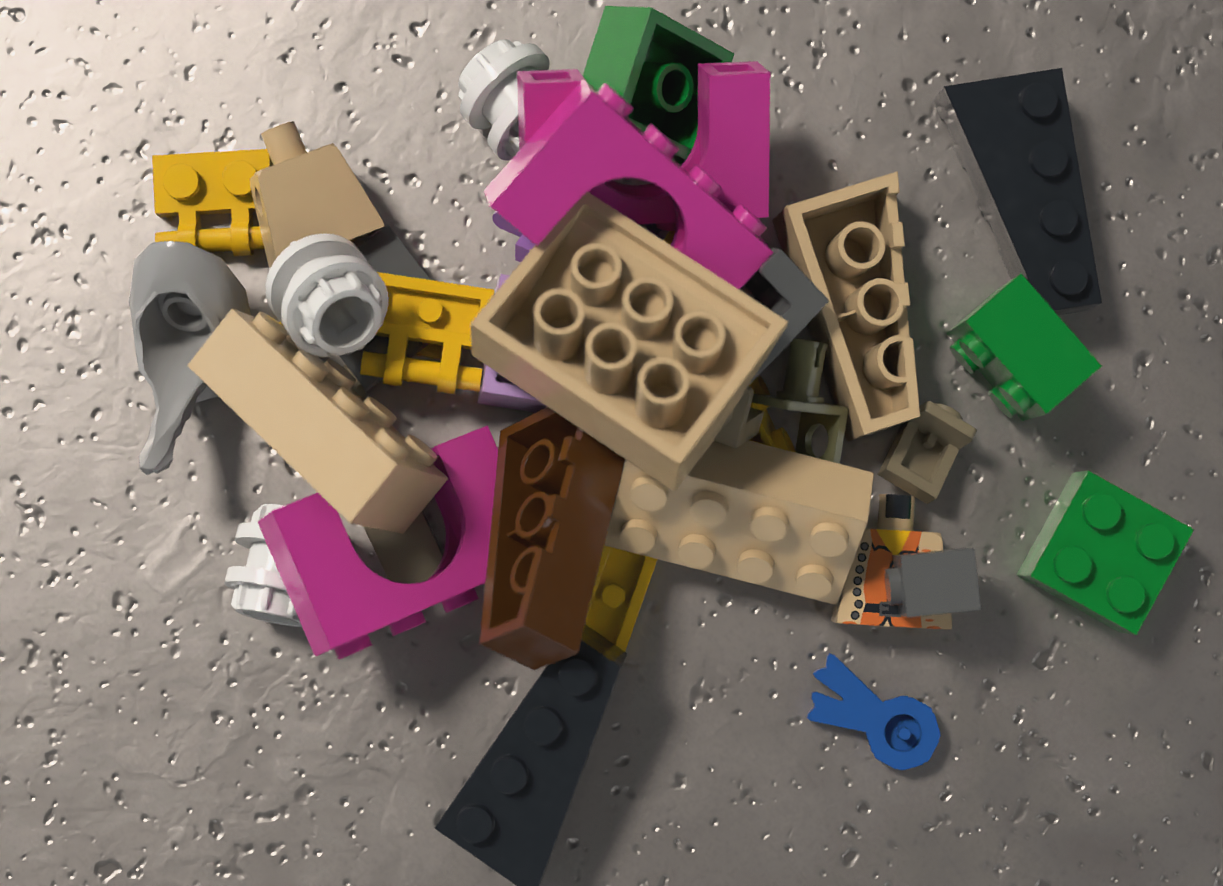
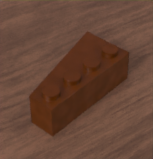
[479,407,625,670]

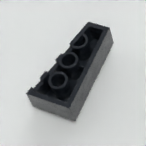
[933,68,1102,315]
[434,624,627,886]

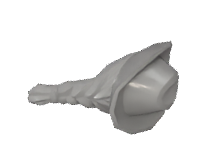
[129,241,251,475]

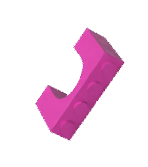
[517,61,770,231]
[484,79,774,290]
[257,425,498,660]

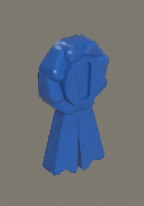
[806,653,941,770]

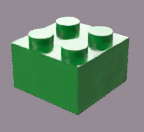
[582,6,734,164]
[946,273,1102,421]
[1017,470,1194,635]

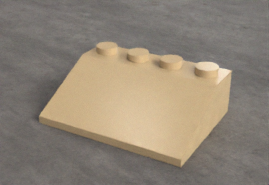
[470,192,788,492]

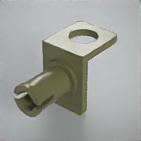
[752,338,849,464]

